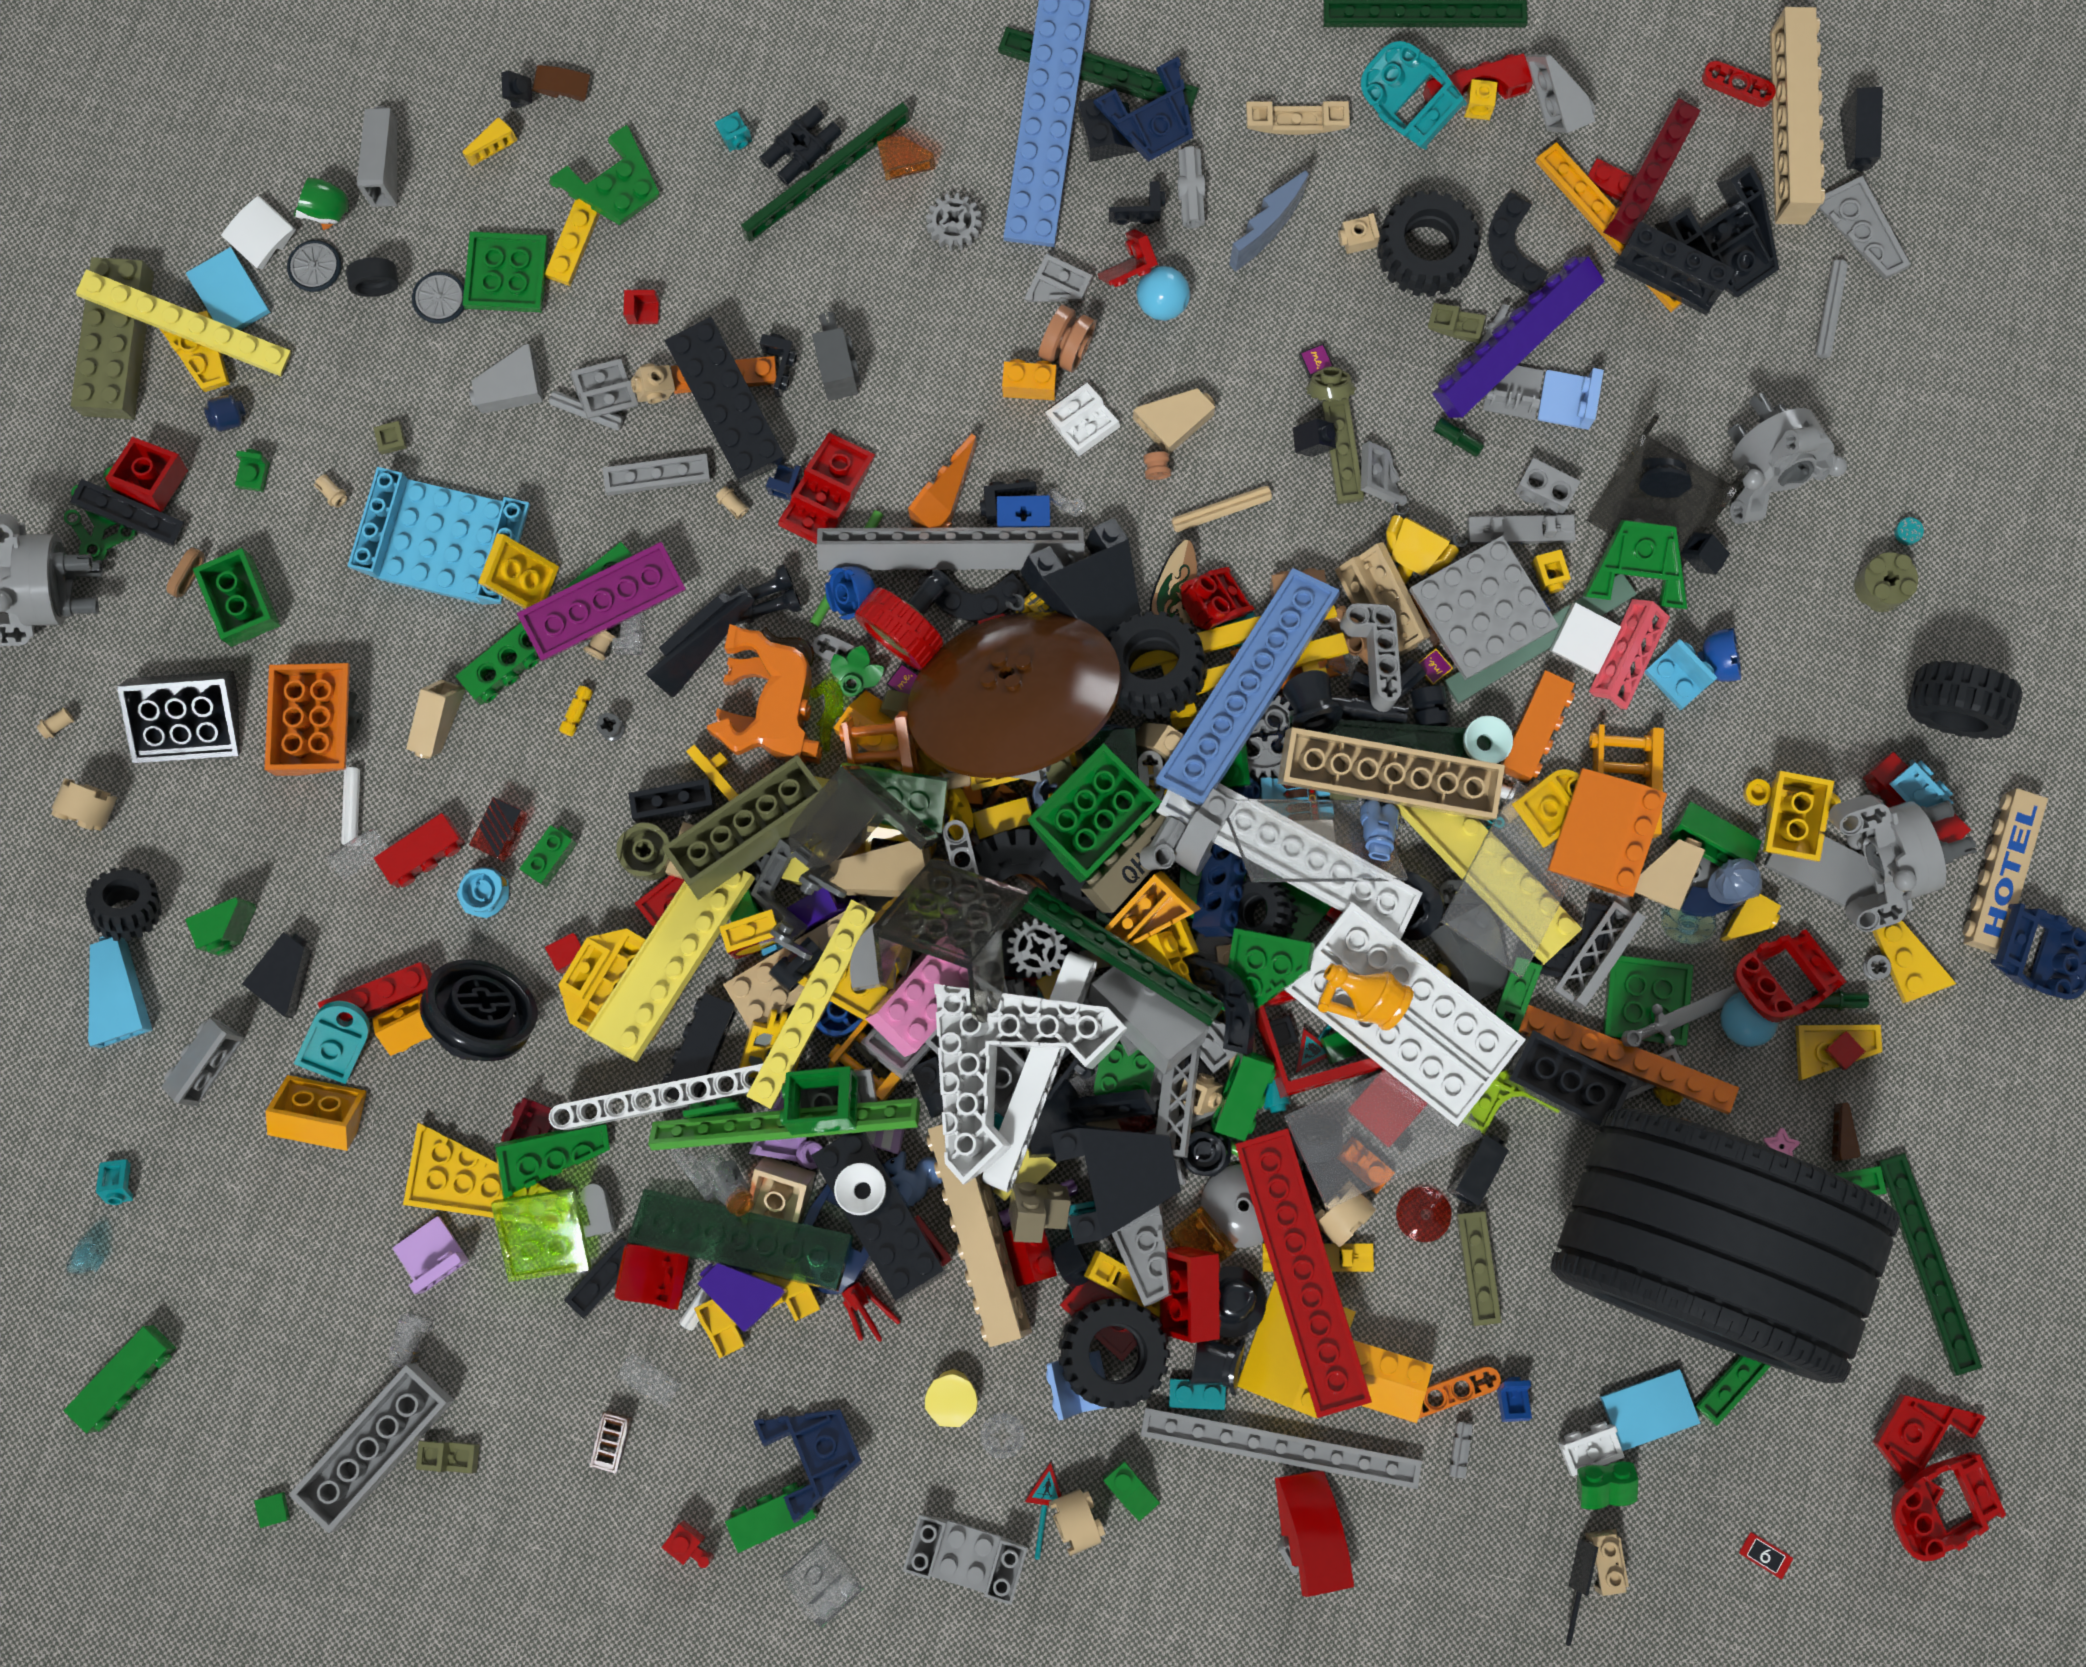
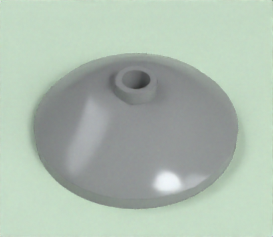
[1200,1164,1264,1248]

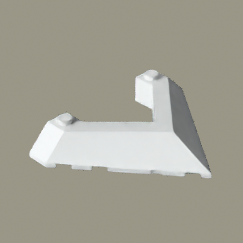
[934,984,1127,1185]

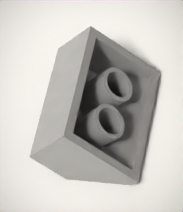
[161,1018,245,1106]

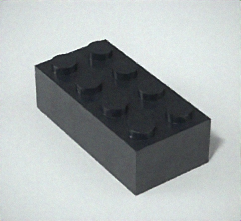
[1503,1030,1634,1131]

